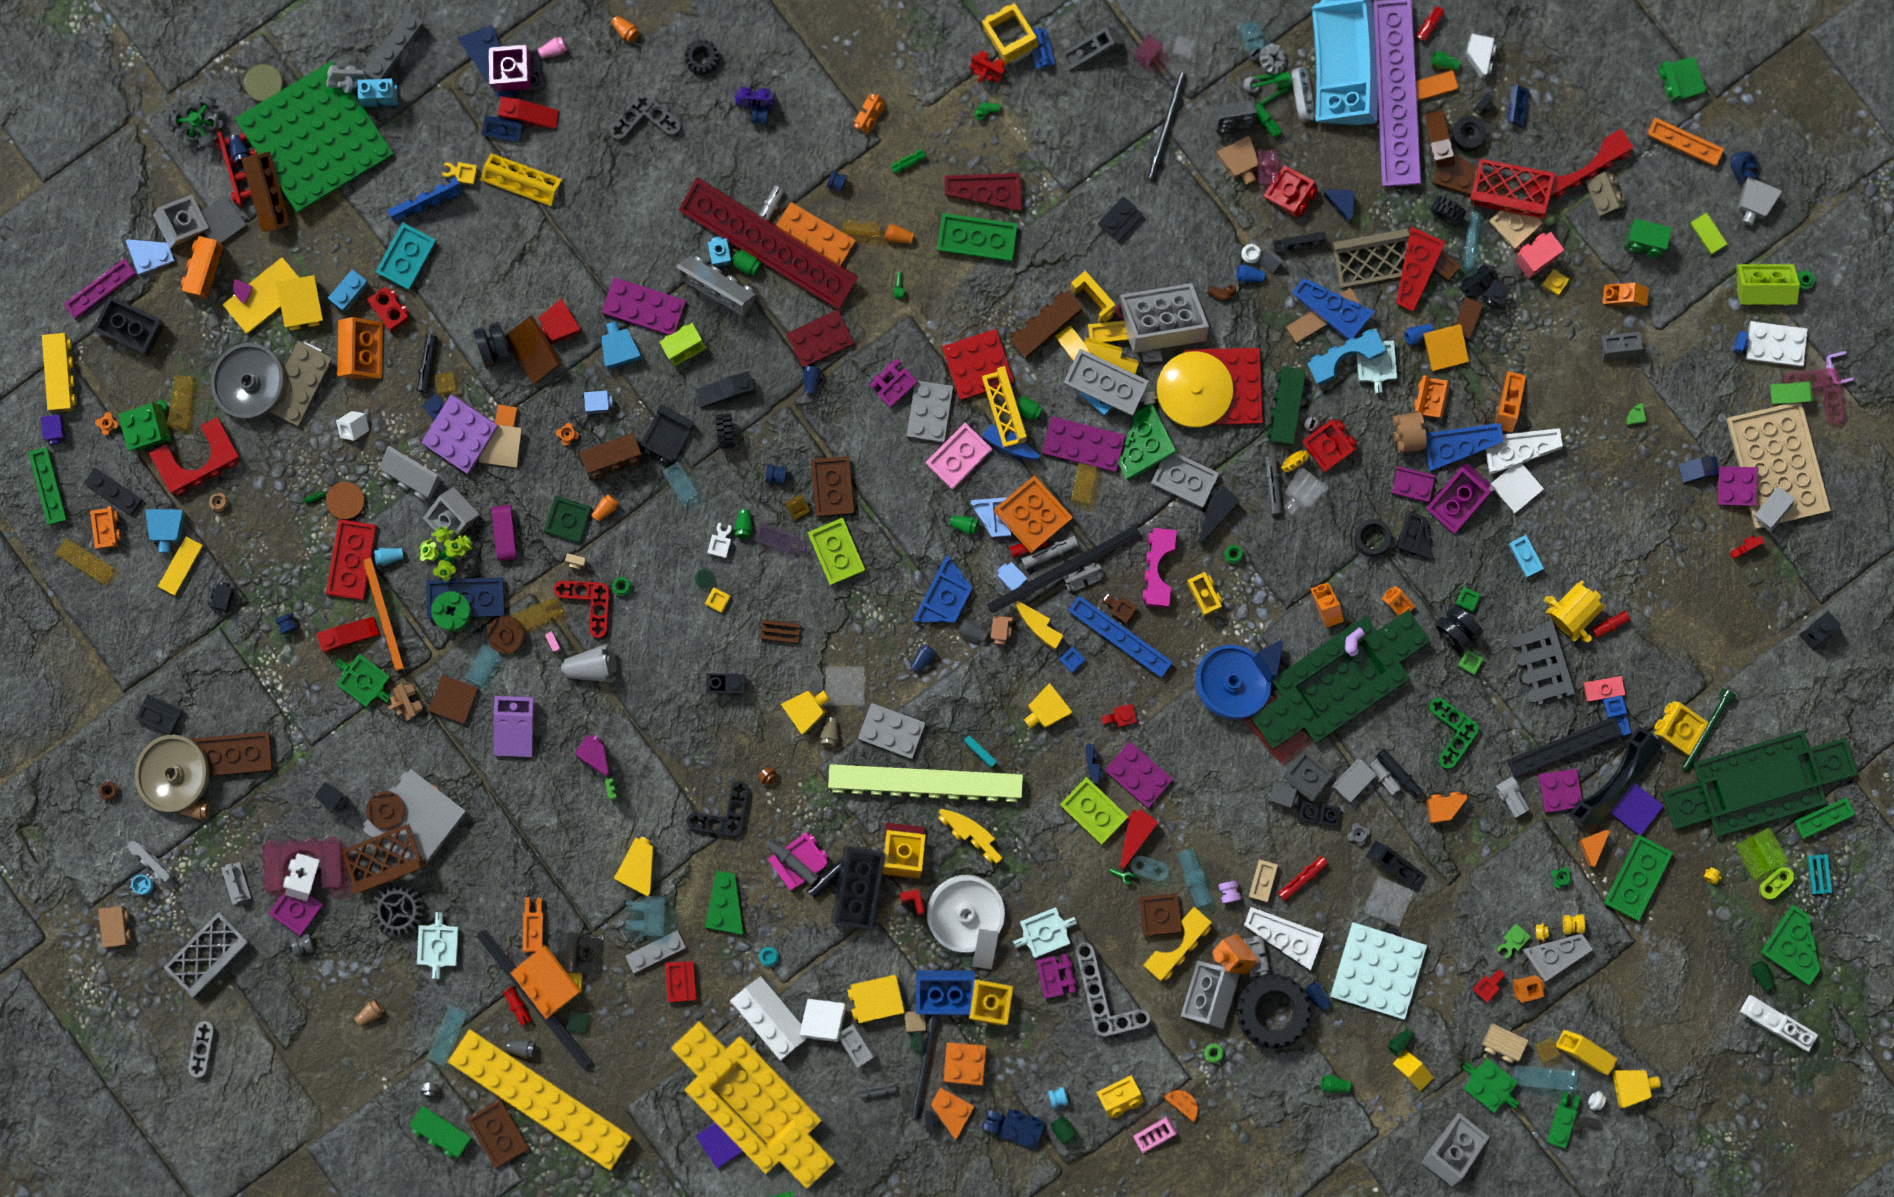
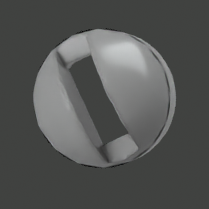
[1243,77,1260,93]
[1304,417,1320,433]

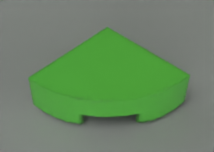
[1626,403,1646,425]

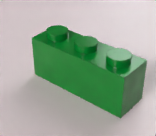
[409,1106,472,1159]

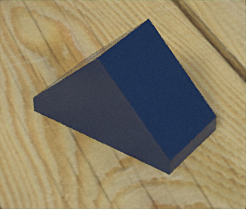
[1323,189,1354,223]
[1678,456,1719,483]
[1252,640,1283,682]

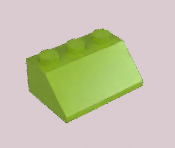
[1737,264,1800,305]

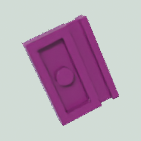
[1391,466,1435,503]

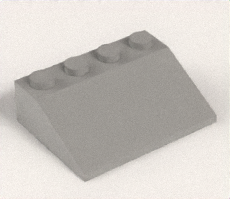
[676,256,756,317]
[1119,283,1209,353]

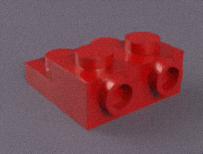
[1264,165,1318,218]
[1302,418,1357,472]

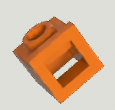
[1512,975,1545,1003]

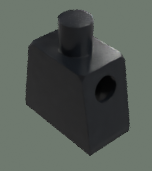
[1799,611,1841,649]

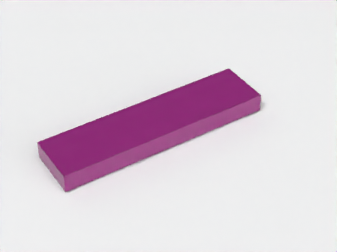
[64,258,137,320]

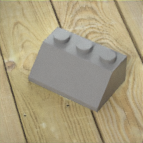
[379,446,442,500]
[1181,961,1240,1029]

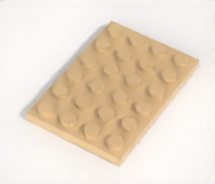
[1726,402,1830,529]

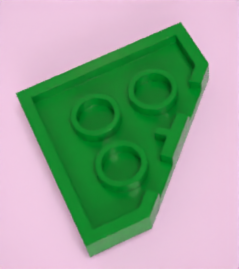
[1118,403,1178,481]
[1760,905,1820,986]

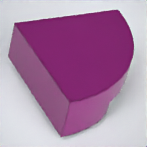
[233,279,253,304]

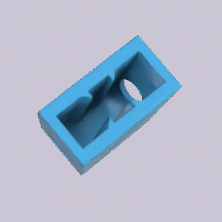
[602,322,641,370]
[145,509,185,553]

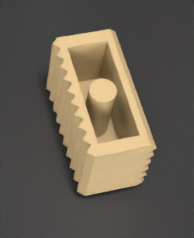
[1482,1024,1528,1064]

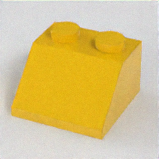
[882,830,925,879]
[969,980,1013,1026]

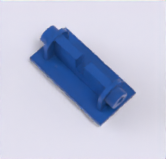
[1032,27,1055,69]

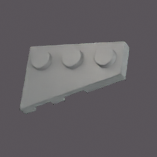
[1523,934,1593,982]

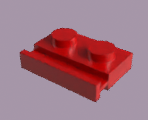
[665,961,696,1002]

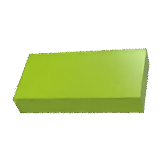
[1690,212,1727,255]

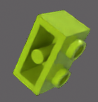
[660,323,707,367]

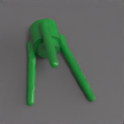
[1252,72,1293,105]

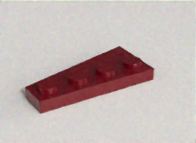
[944,173,1021,212]

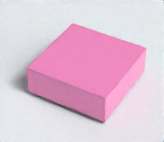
[546,632,561,654]

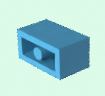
[328,269,369,314]

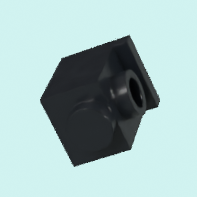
[207,581,235,612]

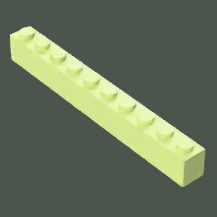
[828,764,1023,802]

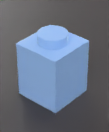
[584,391,613,414]
[997,562,1027,591]

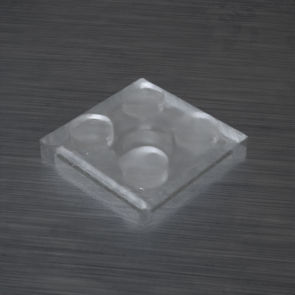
[1363,876,1414,927]

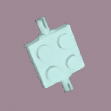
[1356,329,1397,394]
[1013,908,1077,958]
[417,912,458,979]

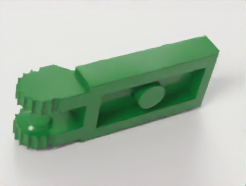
[1546,1091,1580,1148]

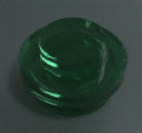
[694,569,714,588]

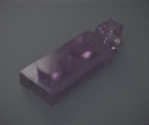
[753,523,808,554]

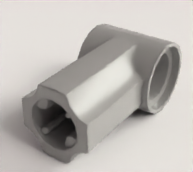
[1495,776,1530,818]

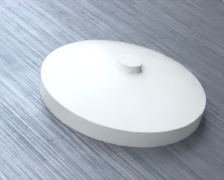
[927,875,1005,952]

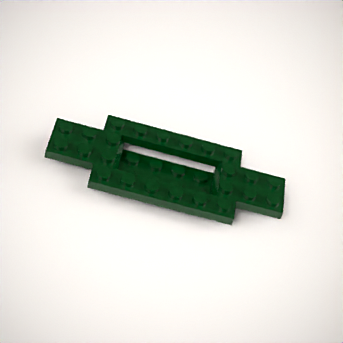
[1251,609,1430,749]
[1662,730,1858,837]

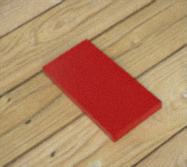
[326,519,377,601]

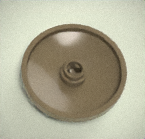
[135,735,209,813]

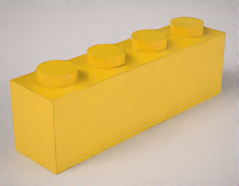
[42,333,76,413]

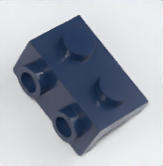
[999,1109,1045,1150]

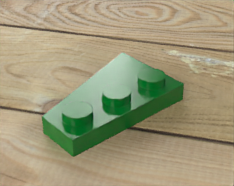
[705,870,743,935]

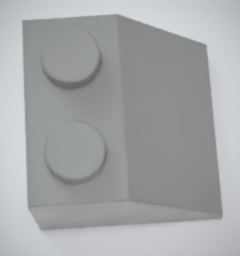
[153,194,209,248]
[423,487,479,541]

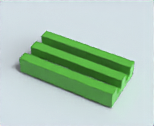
[605,778,619,802]

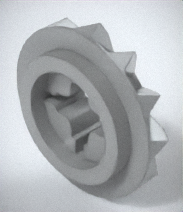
[1260,43,1287,74]

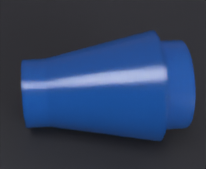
[1236,264,1265,283]
[1404,324,1434,345]

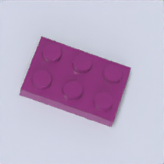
[1104,741,1173,809]

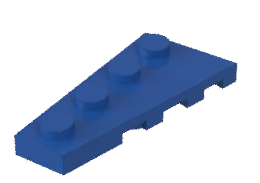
[1291,278,1375,340]
[1426,423,1504,471]

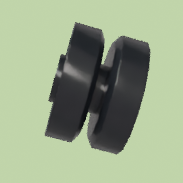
[473,322,512,370]
[1434,604,1484,653]

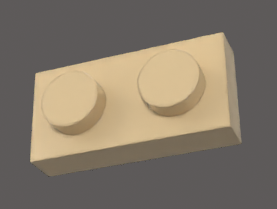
[1249,859,1278,902]

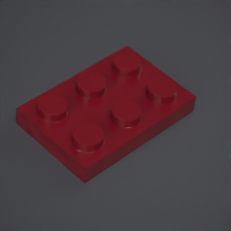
[786,309,854,369]

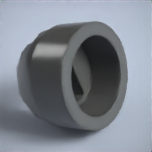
[1248,46,1262,63]

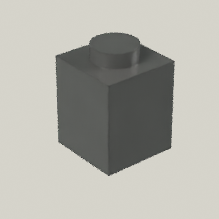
[1268,782,1299,809]

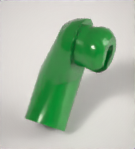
[974,102,1000,120]

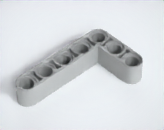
[1076,943,1150,1037]

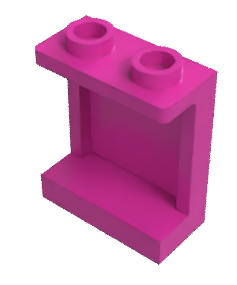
[768,832,829,891]

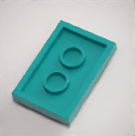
[375,222,437,291]

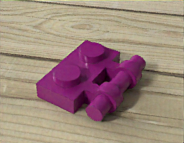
[869,358,919,408]
[1036,954,1077,999]

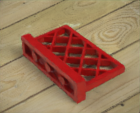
[1470,158,1555,219]

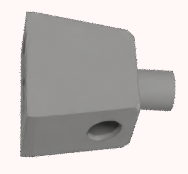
[1738,177,1782,226]

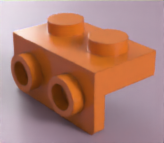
[1414,375,1450,419]
[90,506,121,549]

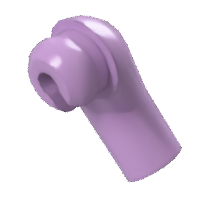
[1345,627,1365,656]

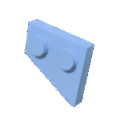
[126,239,175,275]
[971,497,1011,538]

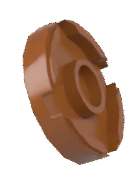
[326,482,365,520]

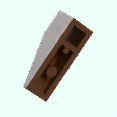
[1425,110,1455,168]

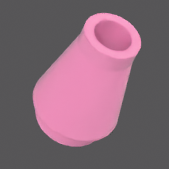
[538,36,568,59]

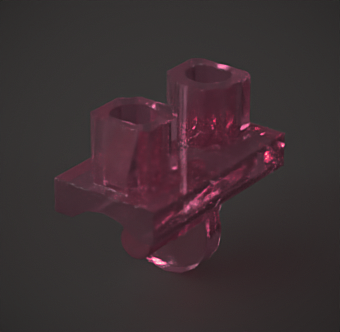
[1258,149,1278,185]

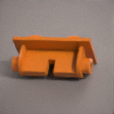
[854,94,886,135]

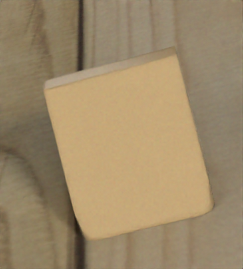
[905,1011,926,1032]

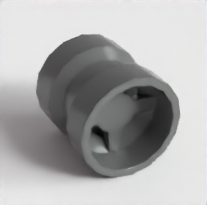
[290,933,315,958]

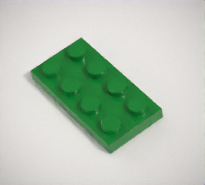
[937,213,1017,262]
[1603,835,1673,921]

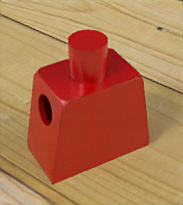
[538,299,581,344]

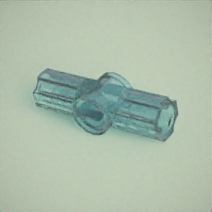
[1177,848,1212,908]

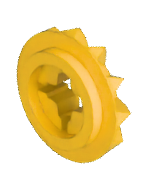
[1281,450,1309,472]

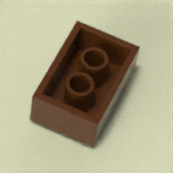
[579,433,643,480]

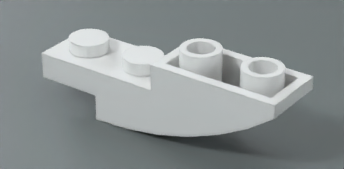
[1740,995,1818,1052]

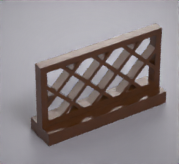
[341,824,428,895]

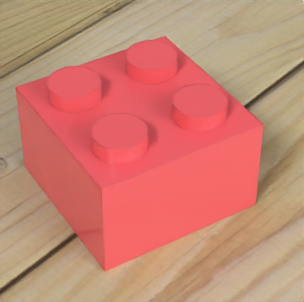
[1515,232,1564,279]

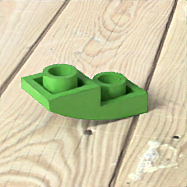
[1770,381,1813,404]

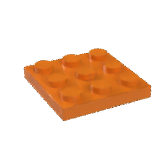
[993,475,1073,553]

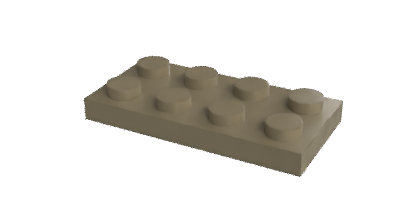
[270,341,333,426]

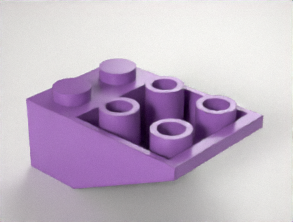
[493,696,535,757]

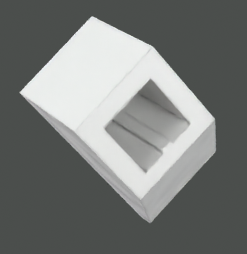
[1466,34,1496,79]

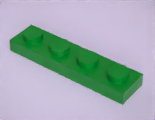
[28,447,67,526]

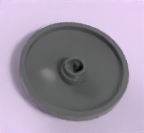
[211,343,286,419]

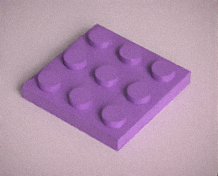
[421,394,499,474]

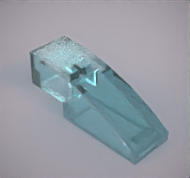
[1513,1065,1577,1091]

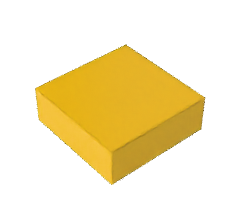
[705,587,731,613]

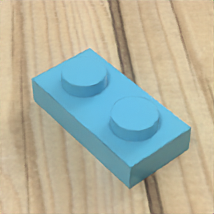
[1508,535,1544,578]

